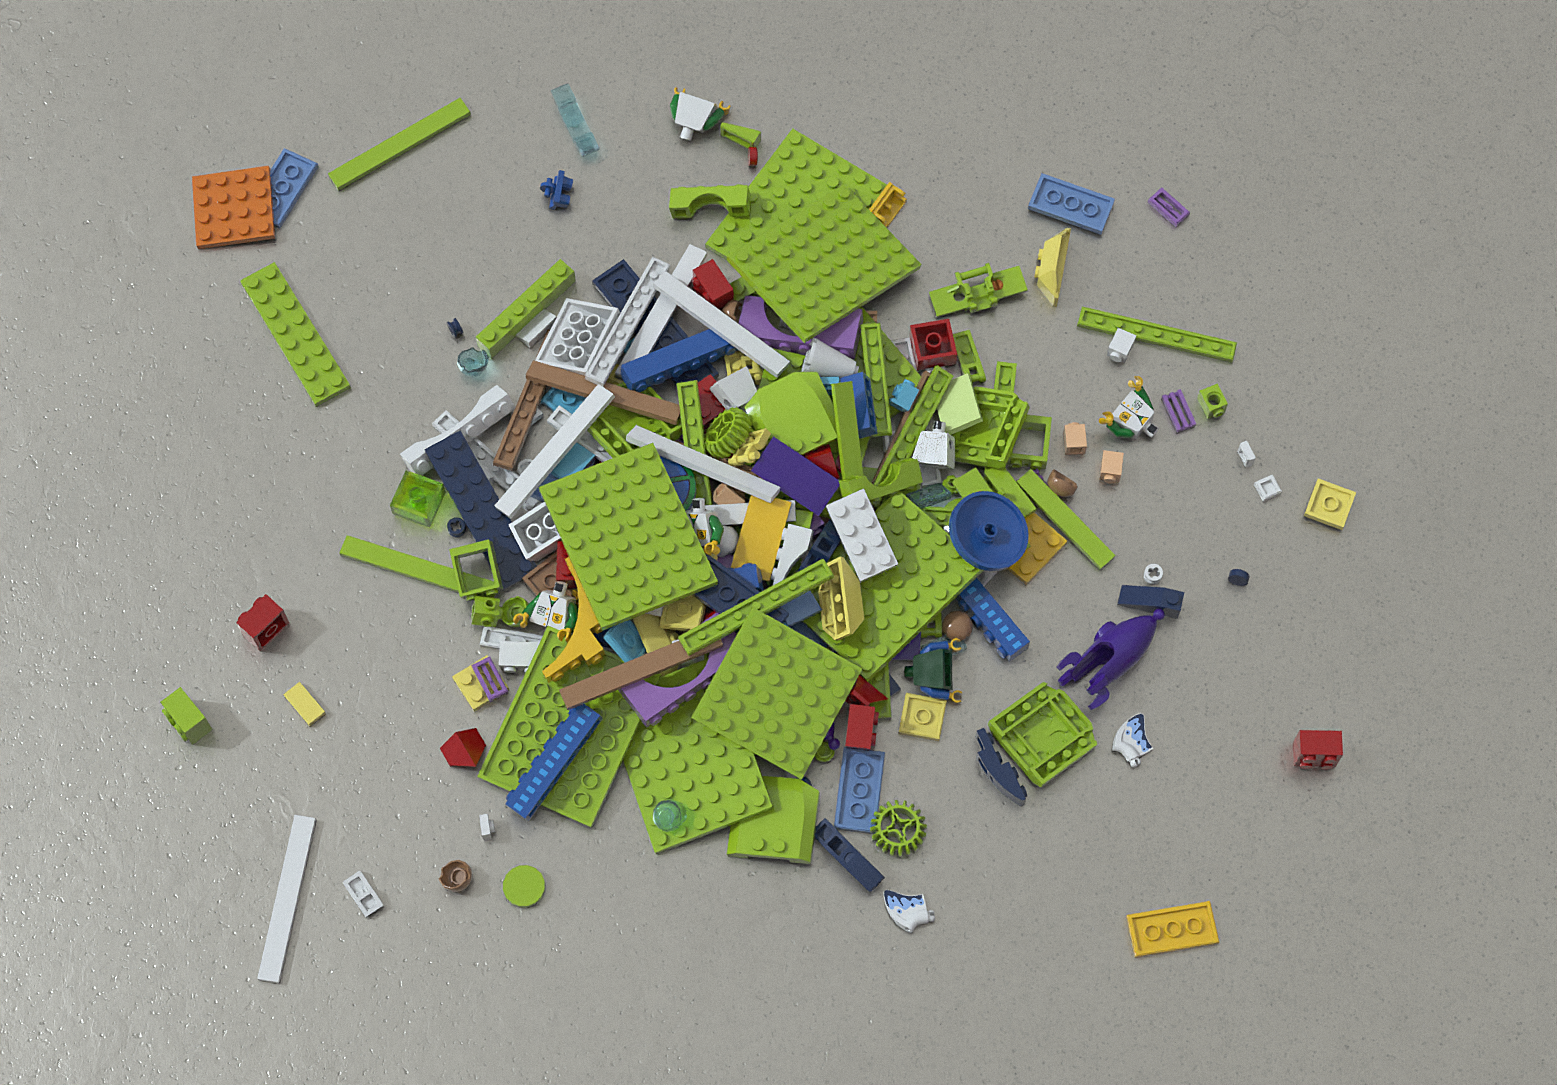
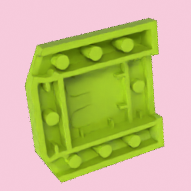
[744,372,838,456]
[587,382,683,458]
[951,386,1030,469]
[987,682,1097,787]
[727,776,820,864]

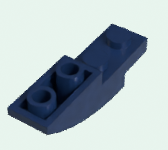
[798,518,841,571]
[975,728,1028,806]
[815,818,885,893]

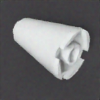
[801,338,859,380]

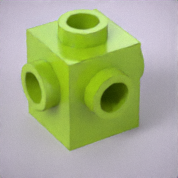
[471,596,503,627]

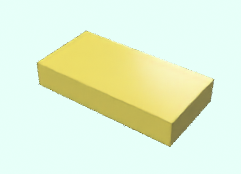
[283,682,326,727]

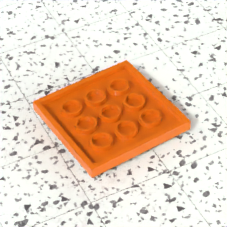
[192,166,275,249]

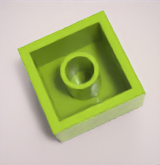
[160,687,213,745]

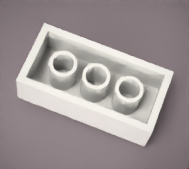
[826,489,898,583]
[509,502,562,562]

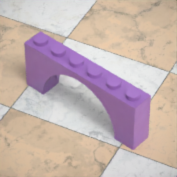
[738,295,863,360]
[619,613,736,728]

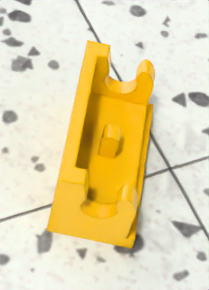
[869,182,907,228]

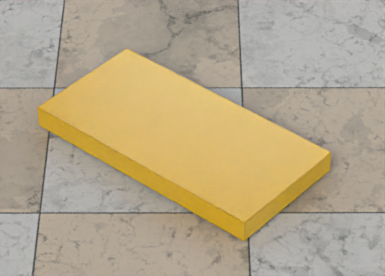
[731,495,792,582]
[1126,901,1219,958]

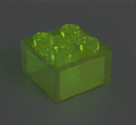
[390,470,446,528]

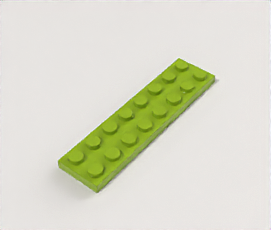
[240,262,351,407]

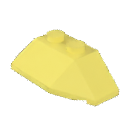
[1034,228,1071,307]
[818,557,864,641]
[633,613,679,677]

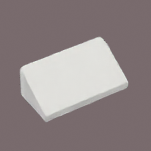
[516,309,557,348]

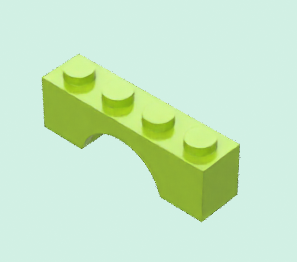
[669,184,751,219]
[839,458,923,502]

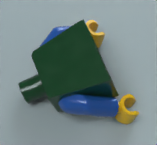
[904,638,963,703]

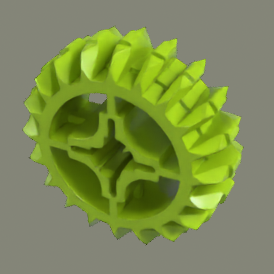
[704,407,752,459]
[870,800,927,857]

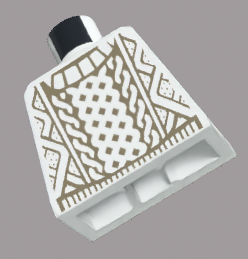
[912,421,955,469]

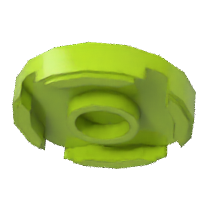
[503,865,545,908]

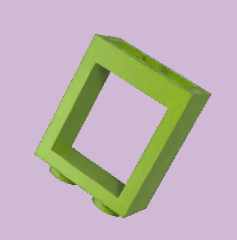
[1006,414,1052,470]
[449,539,503,601]

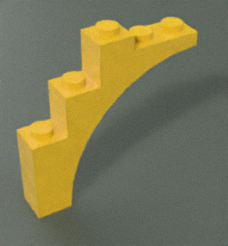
[542,557,605,683]

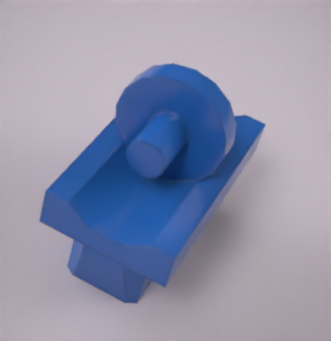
[540,170,573,210]

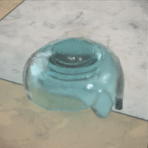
[457,347,489,377]
[653,799,687,832]

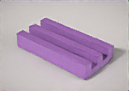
[1148,187,1190,227]
[1161,389,1196,433]
[471,656,509,702]

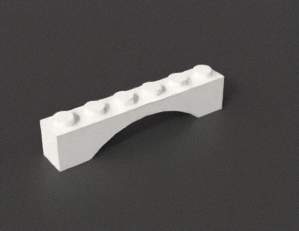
[400,385,515,478]
[771,524,814,585]

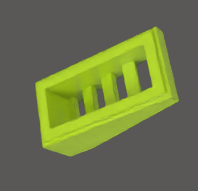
[720,122,761,149]

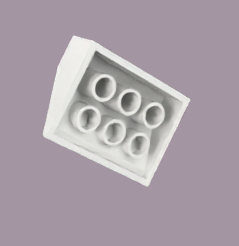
[535,298,620,376]

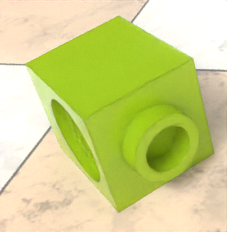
[1197,383,1228,419]

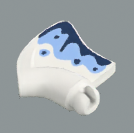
[1112,713,1153,768]
[883,889,935,933]

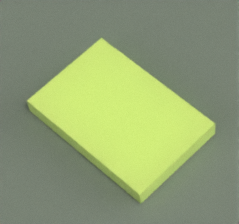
[937,373,983,435]

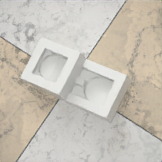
[342,871,383,917]

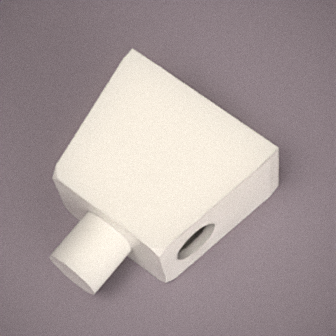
[709,366,757,414]

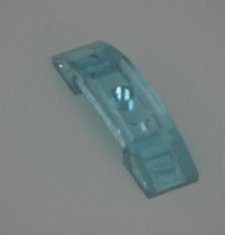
[551,83,600,157]

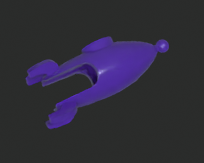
[1056,609,1165,710]

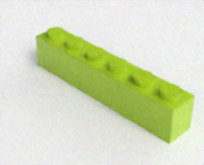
[475,259,576,359]

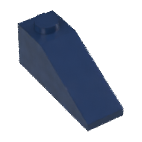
[1117,585,1185,619]

